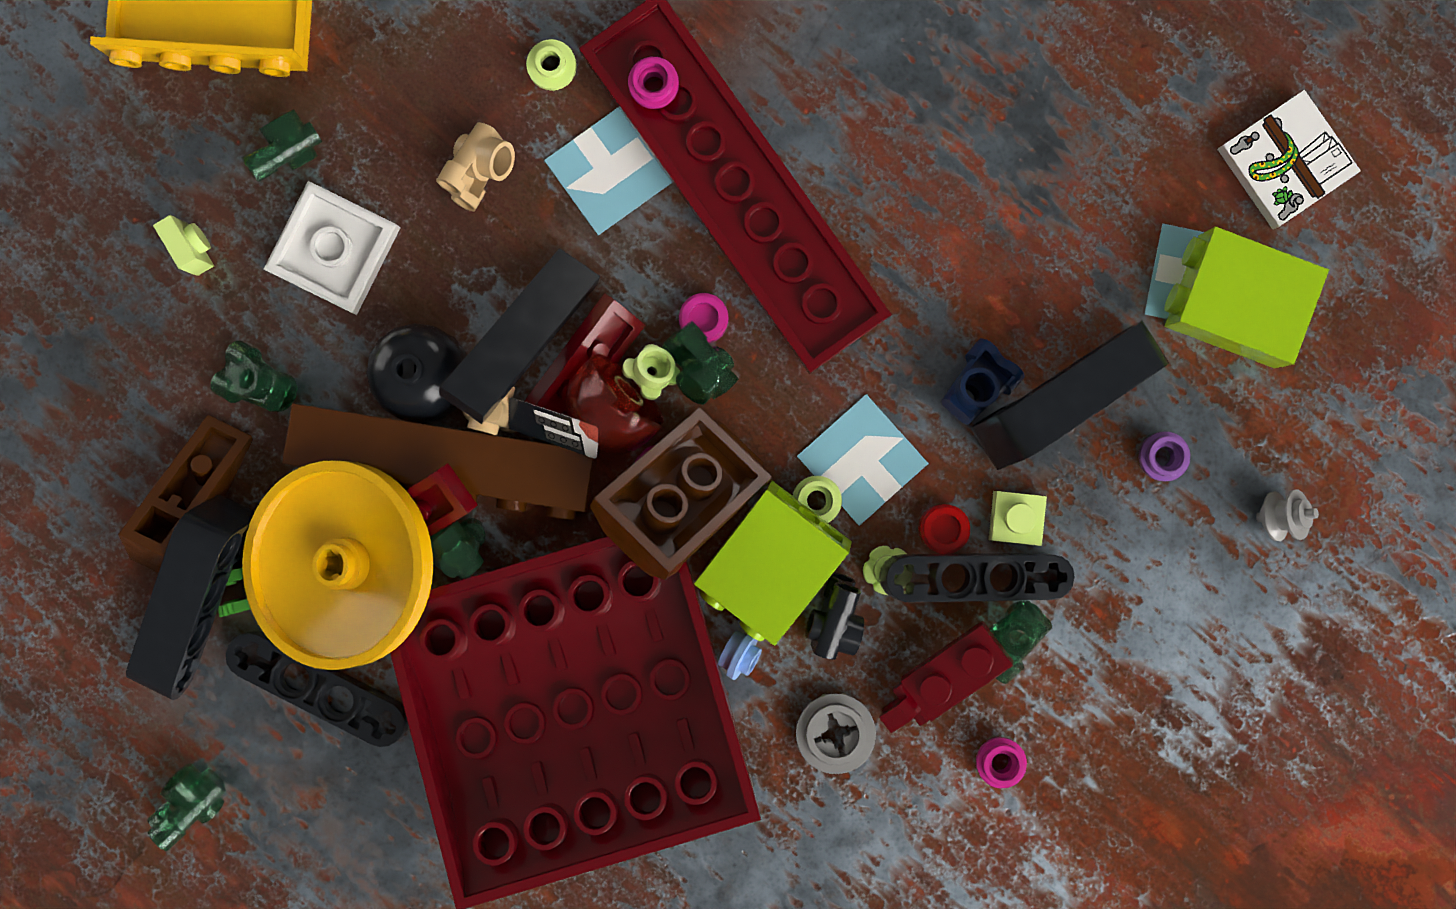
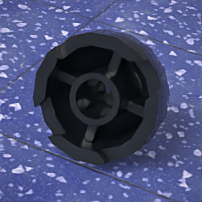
[366,323,467,423]

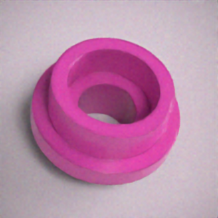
[628,57,679,109]
[976,737,1027,788]

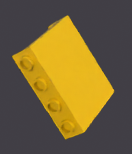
[90,0,312,77]

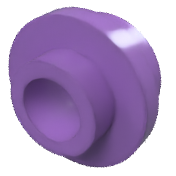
[1139,432,1190,481]

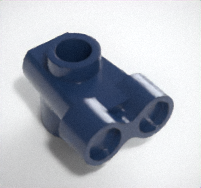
[941,338,1025,425]

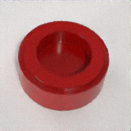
[918,504,970,554]

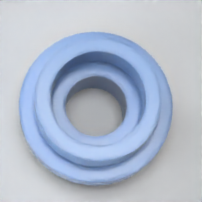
[718,630,762,680]

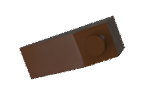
[118,415,253,573]

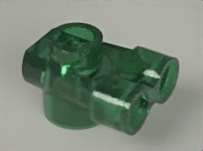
[241,109,322,182]
[660,320,739,405]
[210,341,297,412]
[430,518,485,580]
[989,601,1052,684]
[147,763,226,851]

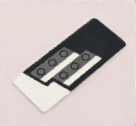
[509,398,599,458]

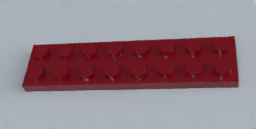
[579,0,892,374]

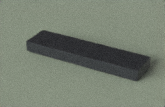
[439,248,600,424]

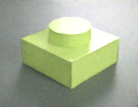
[153,215,214,276]
[988,491,1047,546]

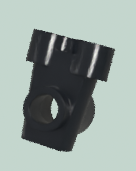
[805,573,864,660]

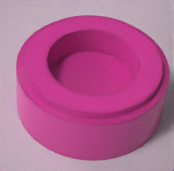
[679,293,728,344]

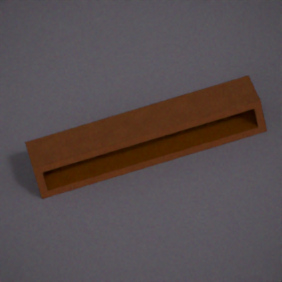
[282,403,598,520]

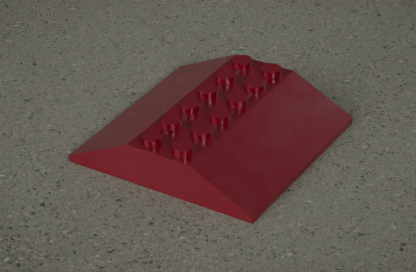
[390,536,761,909]

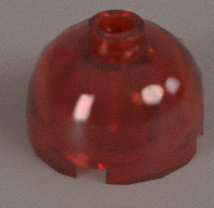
[565,353,664,455]

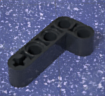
[971,320,1169,470]
[126,495,255,700]

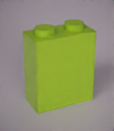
[1164,226,1329,368]
[694,481,852,646]

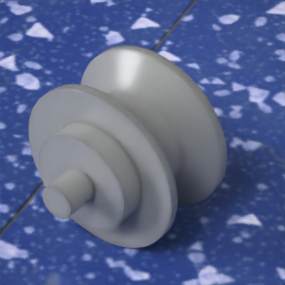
[1256,489,1319,541]

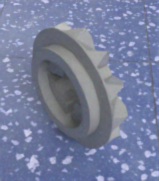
[796,693,876,774]

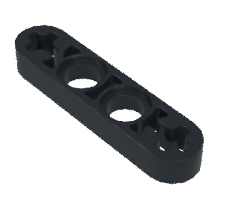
[879,553,1075,602]
[225,631,409,747]

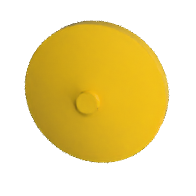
[242,461,433,670]

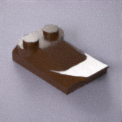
[590,407,772,580]

